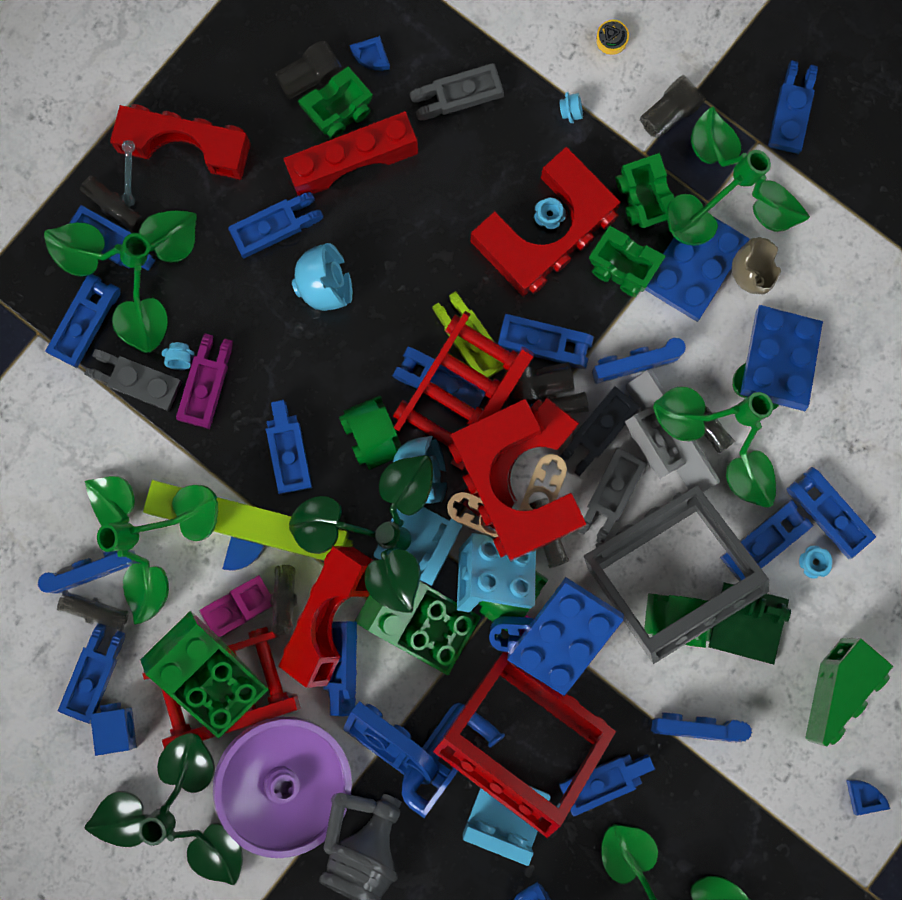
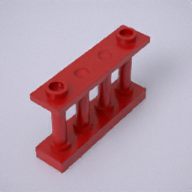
[393,311,534,470]
[142,627,301,749]

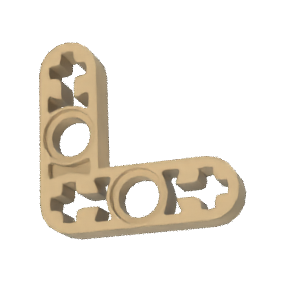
[447,454,567,538]

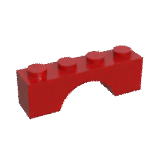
[110,104,251,180]
[283,111,418,196]
[463,398,580,529]
[278,546,373,688]

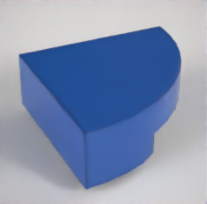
[350,36,390,71]
[222,537,265,571]
[846,780,890,816]

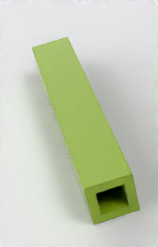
[142,480,353,561]

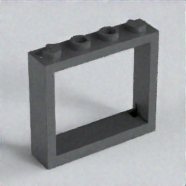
[584,485,769,664]

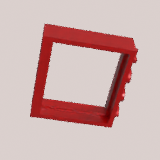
[433,652,616,838]

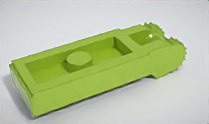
[432,292,503,378]

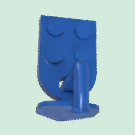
[342,701,505,818]

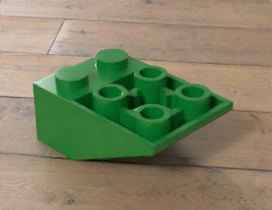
[355,581,481,675]
[140,611,269,739]
[805,638,894,747]

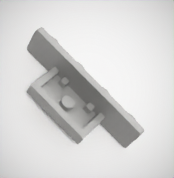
[625,369,720,492]

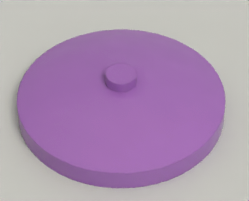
[213,717,352,858]

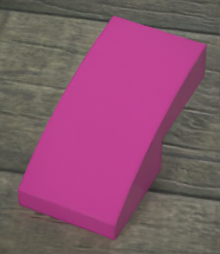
[199,575,276,638]

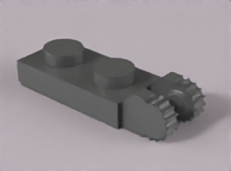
[410,63,504,121]
[84,349,182,412]
[577,448,647,543]

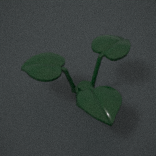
[289,455,433,613]
[84,733,243,885]

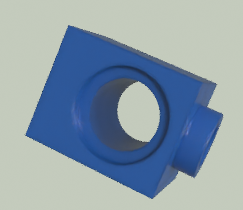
[90,702,137,756]

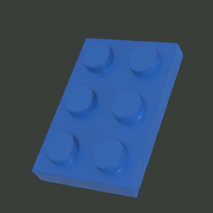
[645,217,750,322]
[740,305,823,412]
[507,577,624,696]

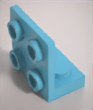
[374,507,463,587]
[457,533,536,612]
[463,786,550,866]

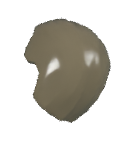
[732,237,781,295]

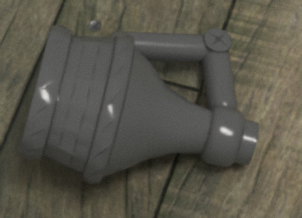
[319,793,402,900]

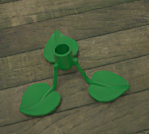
[667,107,810,246]
[44,211,197,353]
[653,363,779,508]
[85,476,218,624]
[601,824,750,900]

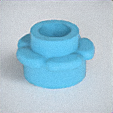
[560,91,583,123]
[534,198,566,229]
[162,342,195,370]
[799,546,832,579]

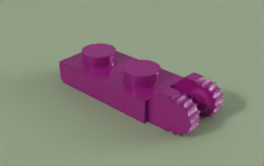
[176,334,233,429]

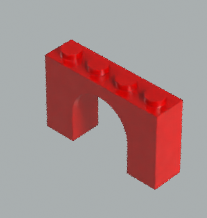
[470,146,620,297]
[448,399,587,562]

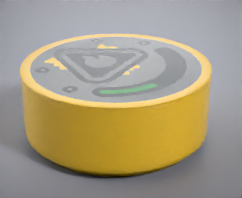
[596,20,629,55]

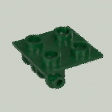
[708,582,791,665]

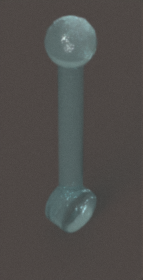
[121,140,135,207]

